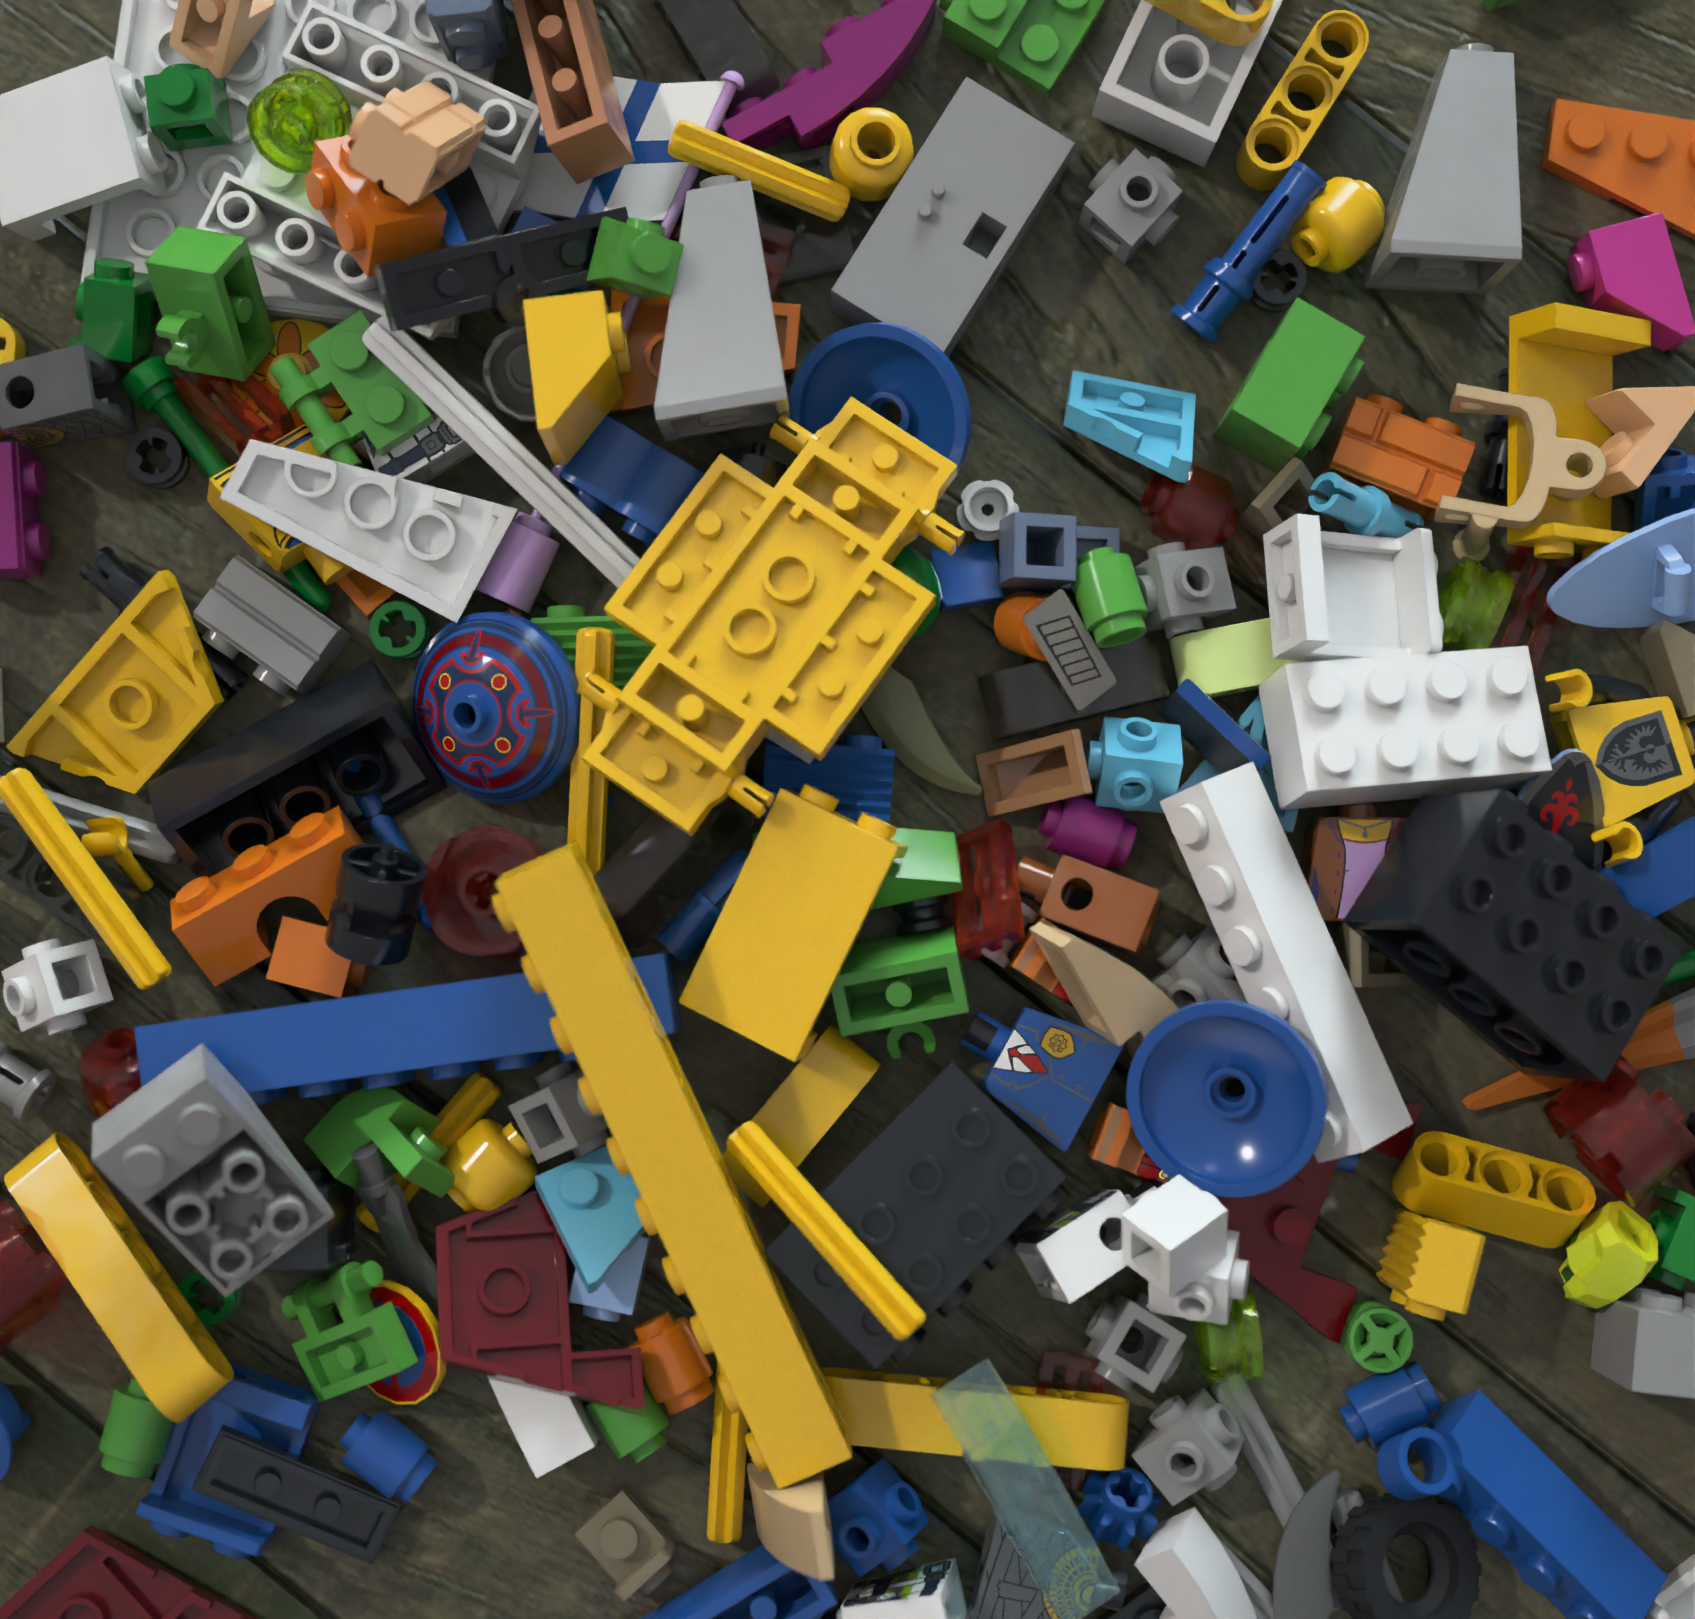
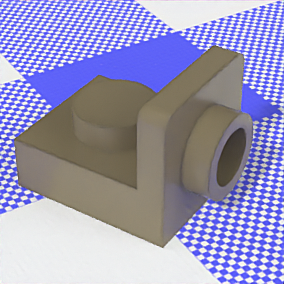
[574,1485,676,1602]

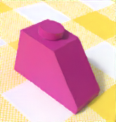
[1568,212,1695,352]

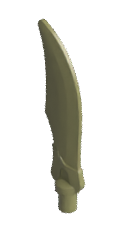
[861,665,983,795]

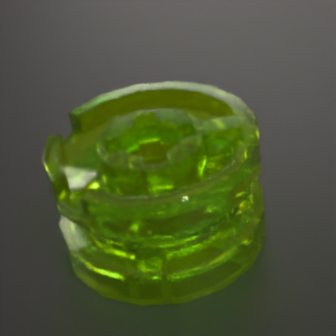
[246,68,353,174]
[1438,556,1514,651]
[1195,1287,1263,1384]

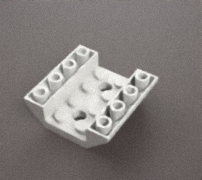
[196,0,541,341]

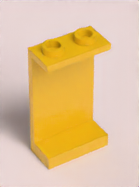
[1507,302,1651,560]
[678,783,908,1062]

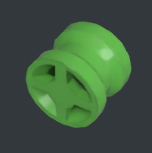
[1340,1301,1413,1373]

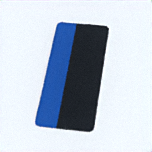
[433,166,498,246]
[1158,679,1270,774]

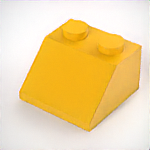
[523,290,632,466]

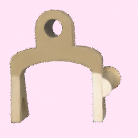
[1434,383,1606,563]

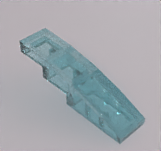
[929,1358,1121,1619]

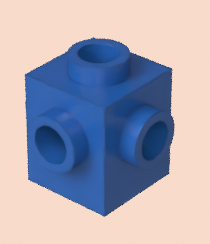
[827,1456,931,1578]

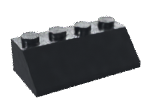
[147,659,447,878]

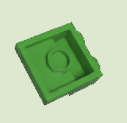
[939,0,1108,98]

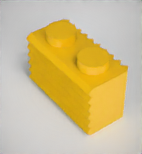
[1375,1207,1486,1321]

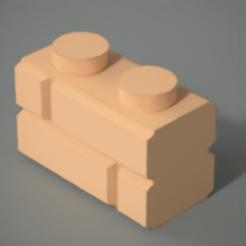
[347,80,487,205]

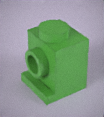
[586,217,684,300]

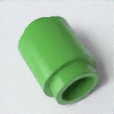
[1071,547,1148,648]
[99,1376,174,1478]
[584,1378,672,1463]

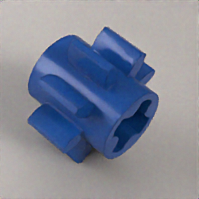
[1077,1467,1163,1550]

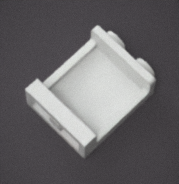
[0,56,167,241]
[1263,514,1444,662]

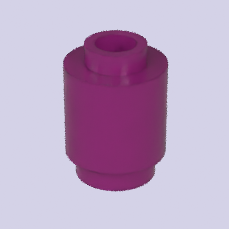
[1037,795,1137,870]

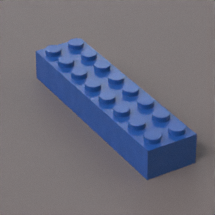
[134,953,683,1104]

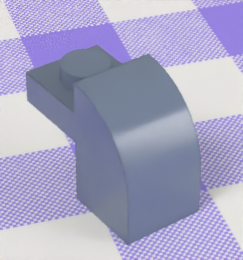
[999,512,1120,594]

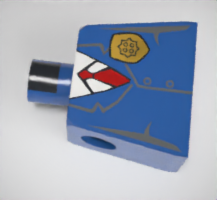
[959,1006,1125,1152]

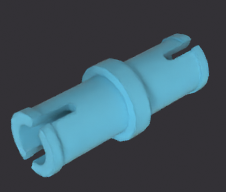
[1308,472,1424,538]

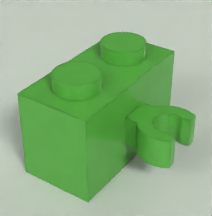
[145,226,276,381]
[831,925,969,1060]

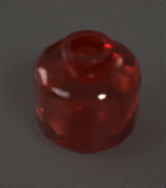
[1140,463,1240,551]
[78,1028,141,1119]

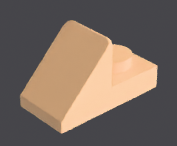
[168,0,274,79]
[1585,386,1695,500]

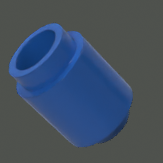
[1337,1361,1441,1450]
[339,1408,439,1504]

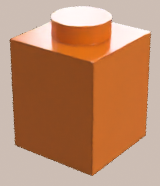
[266,916,373,998]

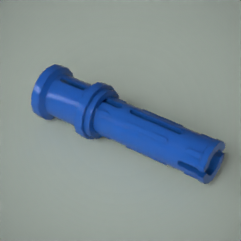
[1170,160,1327,346]

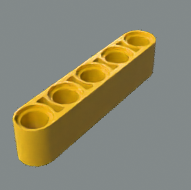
[4,1132,234,1423]
[821,1367,1130,1471]

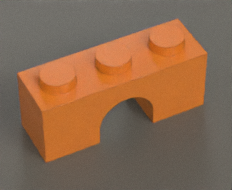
[170,805,365,987]

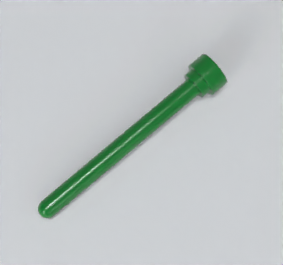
[121,356,332,613]

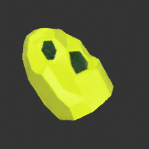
[1559,1201,1658,1309]

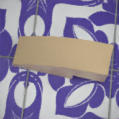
[1029,922,1179,1058]
[746,1458,834,1581]

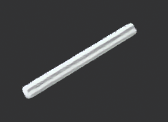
[361,315,641,589]

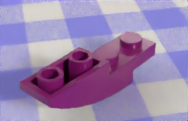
[721,0,937,157]

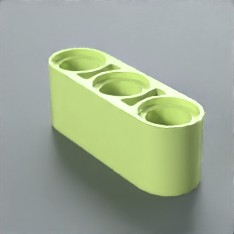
[1169,618,1309,698]

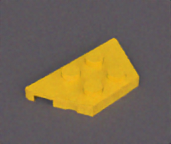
[6,569,224,794]

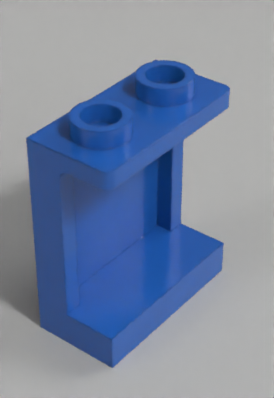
[136,1361,321,1559]

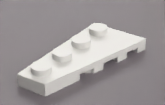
[219,439,518,623]

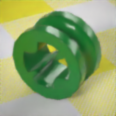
[369,601,431,661]
[179,1272,243,1326]

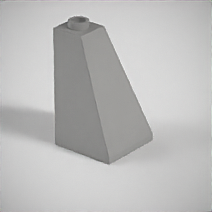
[1363,43,1522,295]
[654,175,791,442]

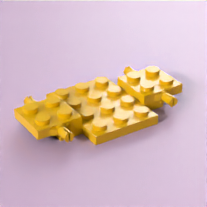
[577,397,965,837]

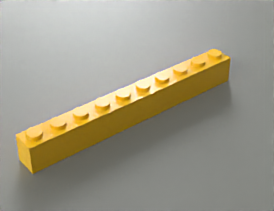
[492,841,852,1490]

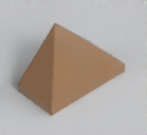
[975,729,1092,817]

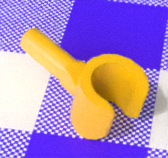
[81,816,154,892]

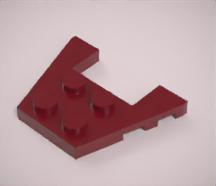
[1215,1100,1423,1343]
[436,1190,645,1413]
[0,1525,258,1619]

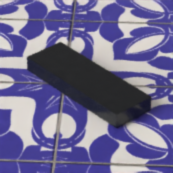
[192,1424,401,1565]

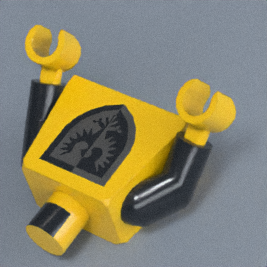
[1545,669,1695,868]

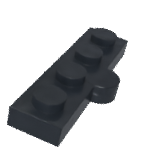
[373,206,629,332]

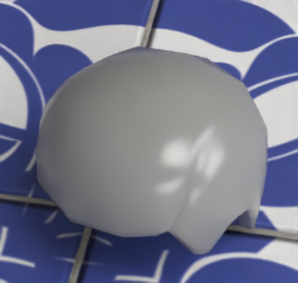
[482,327,537,422]

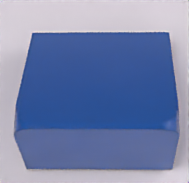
[930,541,1005,614]

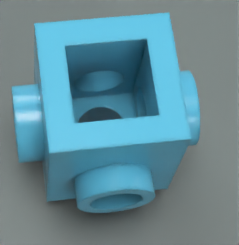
[1085,716,1183,813]

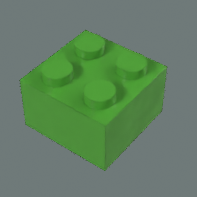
[1212,297,1366,474]

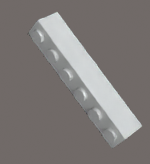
[1159,761,1413,1164]

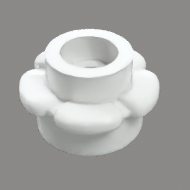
[956,480,1019,541]

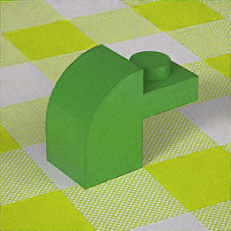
[304,1087,456,1198]

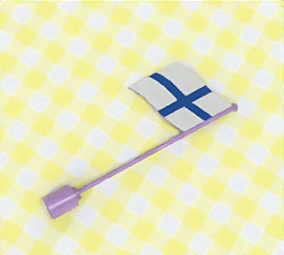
[475,71,744,613]

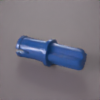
[655,848,749,964]

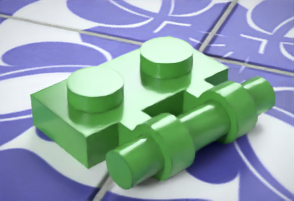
[270,309,436,467]
[281,1261,418,1403]

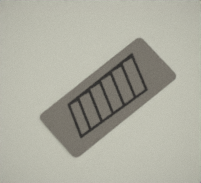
[1023,589,1117,710]

